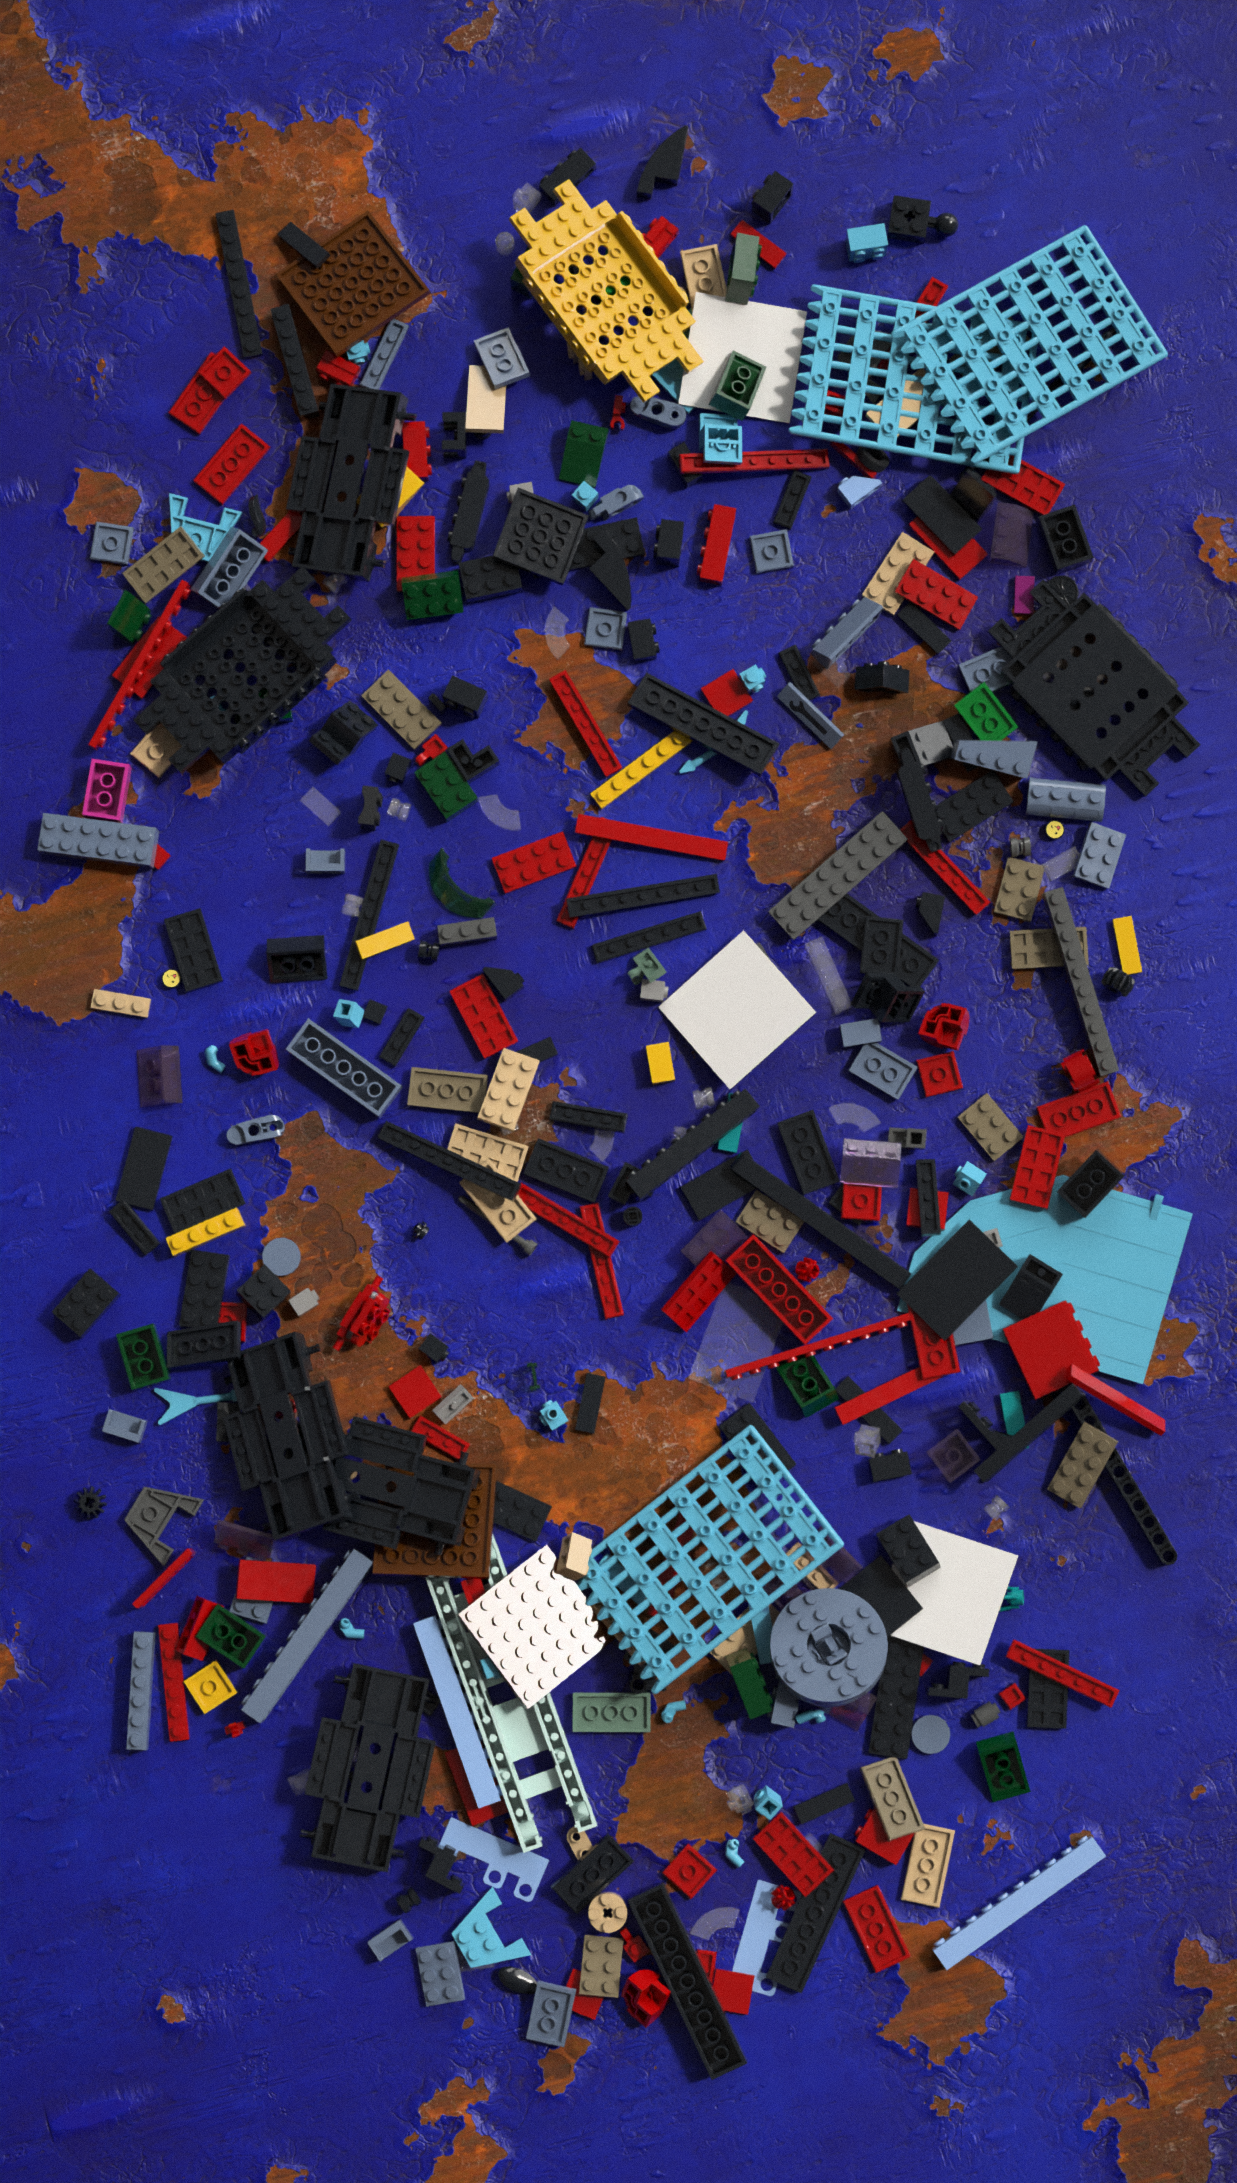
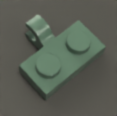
[627,948,667,985]

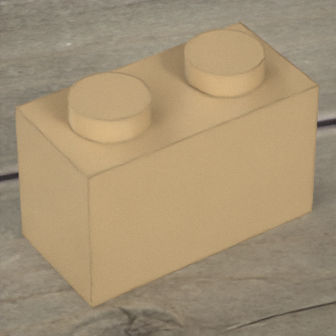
[556,1532,592,1581]

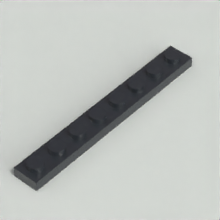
[215,209,263,359]
[339,839,400,991]
[566,874,720,918]
[377,1121,522,1202]

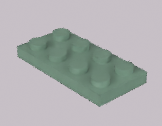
[573,1692,651,1732]

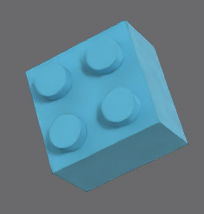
[845,223,888,263]

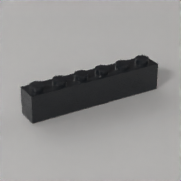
[270,304,320,421]

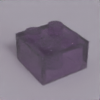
[925,1429,981,1483]

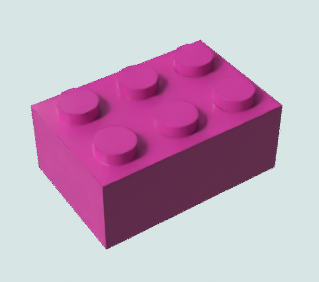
[82,759,132,823]

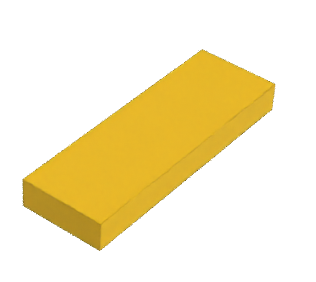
[1112,916,1142,975]
[354,922,414,959]

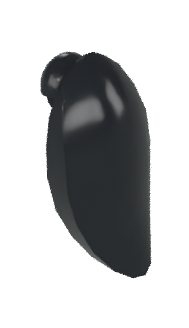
[248,495,266,538]
[498,1966,537,1994]

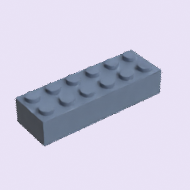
[38,813,159,869]
[286,1018,403,1118]

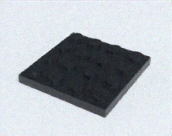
[492,487,589,586]

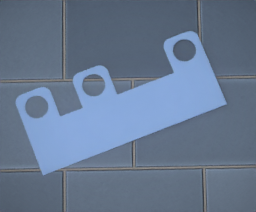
[434,1817,549,1902]
[732,1880,802,1996]

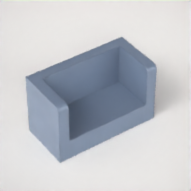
[306,848,345,874]
[839,1018,882,1049]
[102,1409,148,1443]
[367,1919,413,1962]

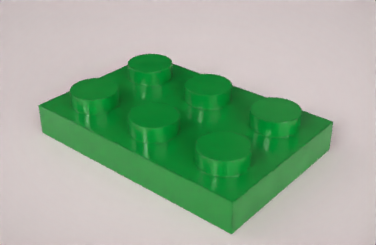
[953,682,1018,740]

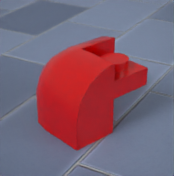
[918,1003,969,1051]
[229,1029,279,1076]
[621,1970,671,2028]

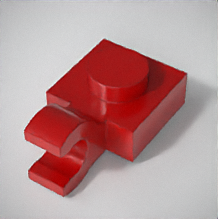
[610,395,626,431]
[415,734,448,766]
[224,1721,247,1738]
[620,1927,650,1962]

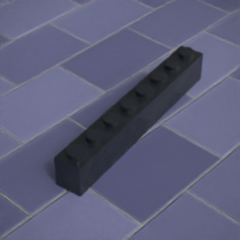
[624,1089,760,1202]

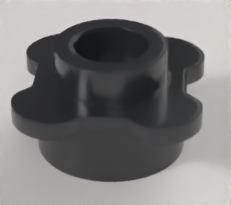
[412,1221,429,1240]

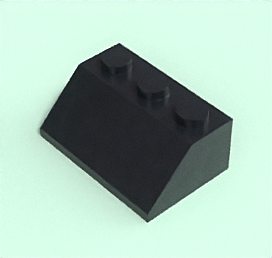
[266,935,328,983]

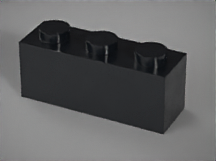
[539,148,596,206]

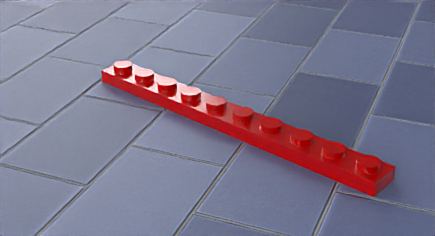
[88,580,191,751]
[724,1313,911,1381]

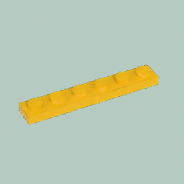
[590,731,693,809]

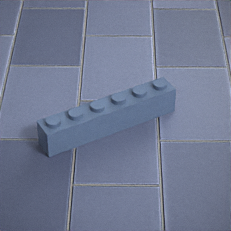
[127,1631,156,1750]

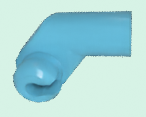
[205,1045,226,1073]
[661,1700,686,1723]

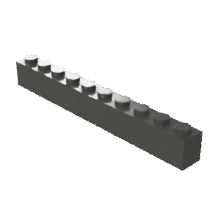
[1042,887,1119,1077]

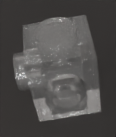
[512,183,542,214]
[854,1424,881,1458]
[726,1783,754,1815]

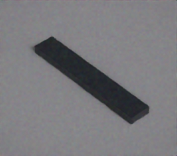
[592,911,707,964]

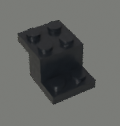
[309,701,378,765]
[851,973,925,1022]
[926,1661,989,1699]
[419,1835,465,1894]

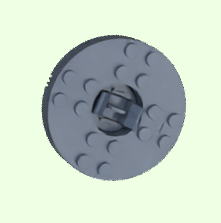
[770,1588,888,1707]

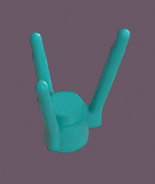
[999,1586,1024,1612]

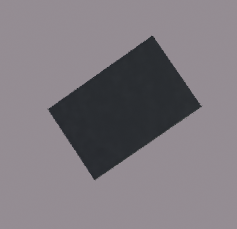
[896,1219,1018,1341]
[839,1555,923,1637]

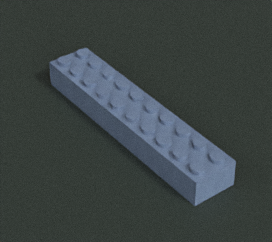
[241,1549,373,1723]

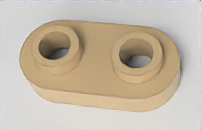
[567,1827,593,1860]

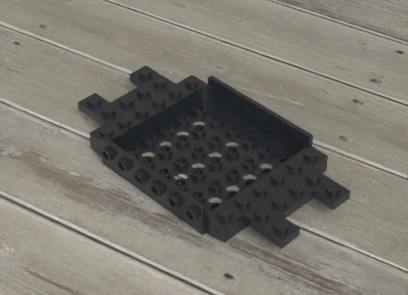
[134,566,352,774]
[988,580,1201,797]

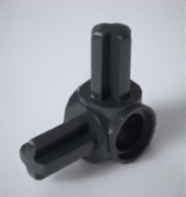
[628,1663,666,1694]

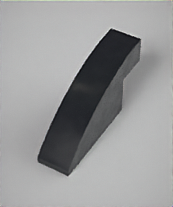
[637,126,688,199]
[589,528,631,610]

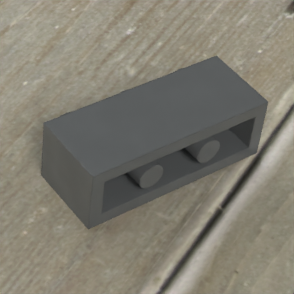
[437,917,498,947]

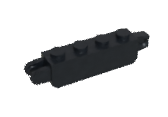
[447,460,490,564]
[896,749,943,852]

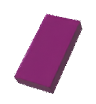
[1014,576,1035,615]

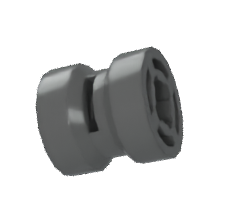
[1010,837,1031,857]

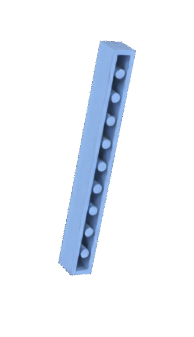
[413,1616,503,1808]
[932,1835,1106,1970]

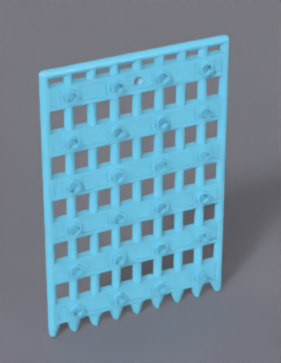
[891,225,1168,465]
[789,284,1038,474]
[577,1425,844,1694]

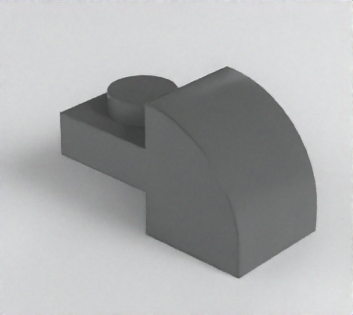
[888,1127,927,1150]

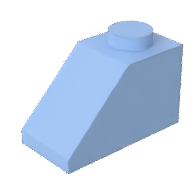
[837,476,882,509]

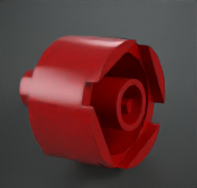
[1061,1049,1100,1093]

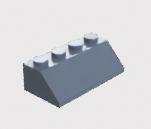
[190,527,268,608]
[811,597,883,669]

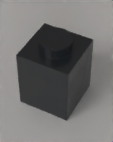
[384,752,412,784]
[418,1333,450,1363]

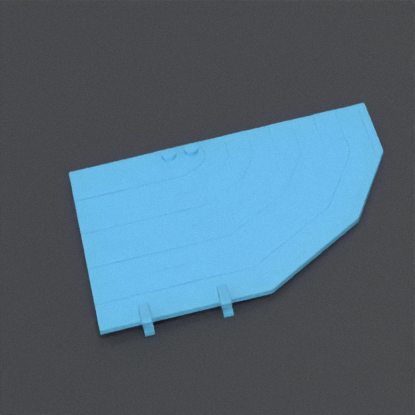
[897,1175,1193,1384]

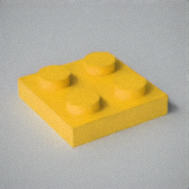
[183,1660,238,1714]

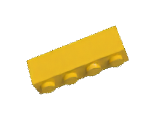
[166,1208,246,1257]

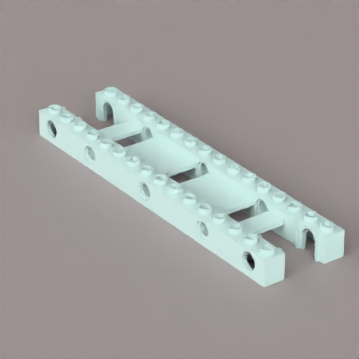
[425,1534,597,1853]

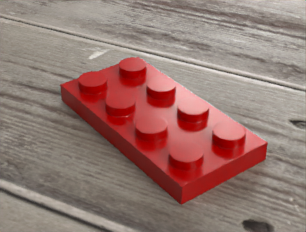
[981,455,1065,515]
[397,516,435,592]
[894,558,978,631]
[492,831,577,894]
[449,974,518,1059]
[1010,1125,1065,1209]
[661,1251,736,1333]
[753,1812,835,1897]

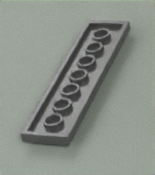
[768,811,908,941]

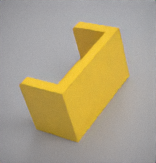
[646,1042,675,1085]

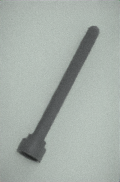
[458,1195,538,1256]

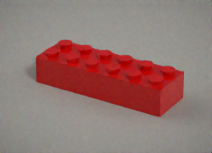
[725,1234,833,1345]

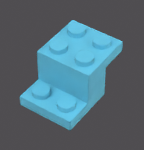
[699,413,742,465]

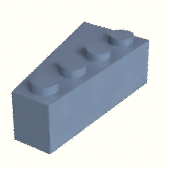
[951,740,1037,779]
[767,1674,799,1728]

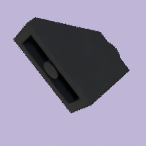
[915,892,945,936]
[482,967,524,1001]

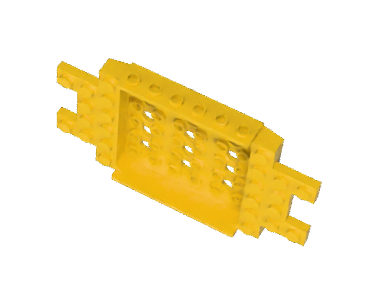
[509,179,704,403]

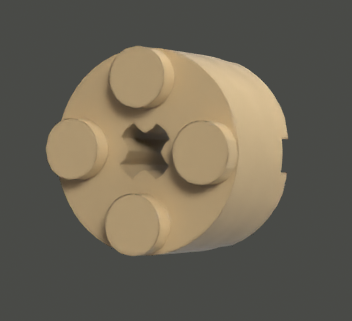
[588,1892,627,1933]

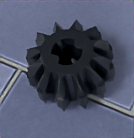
[1101,967,1135,997]
[74,1486,107,1519]

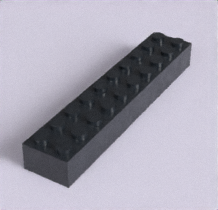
[628,1881,748,2080]

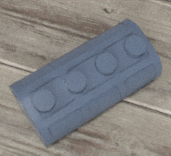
[1026,777,1106,822]

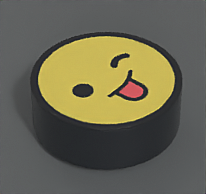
[1045,820,1064,840]
[162,969,182,989]

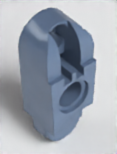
[630,396,686,430]
[587,485,644,521]
[227,1115,285,1145]

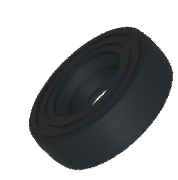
[856,447,889,472]

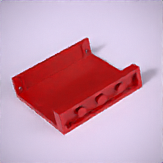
[1002,1300,1100,1400]

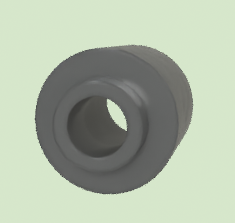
[970,1701,1001,1728]

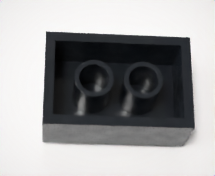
[1037,504,1094,574]
[459,556,523,604]
[1057,1149,1126,1218]
[52,1268,121,1338]
[876,1514,941,1587]

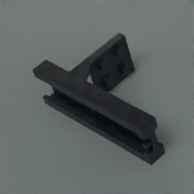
[958,1383,1086,1482]

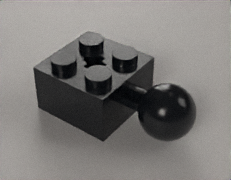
[887,195,958,244]

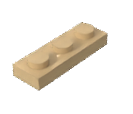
[91,989,151,1018]

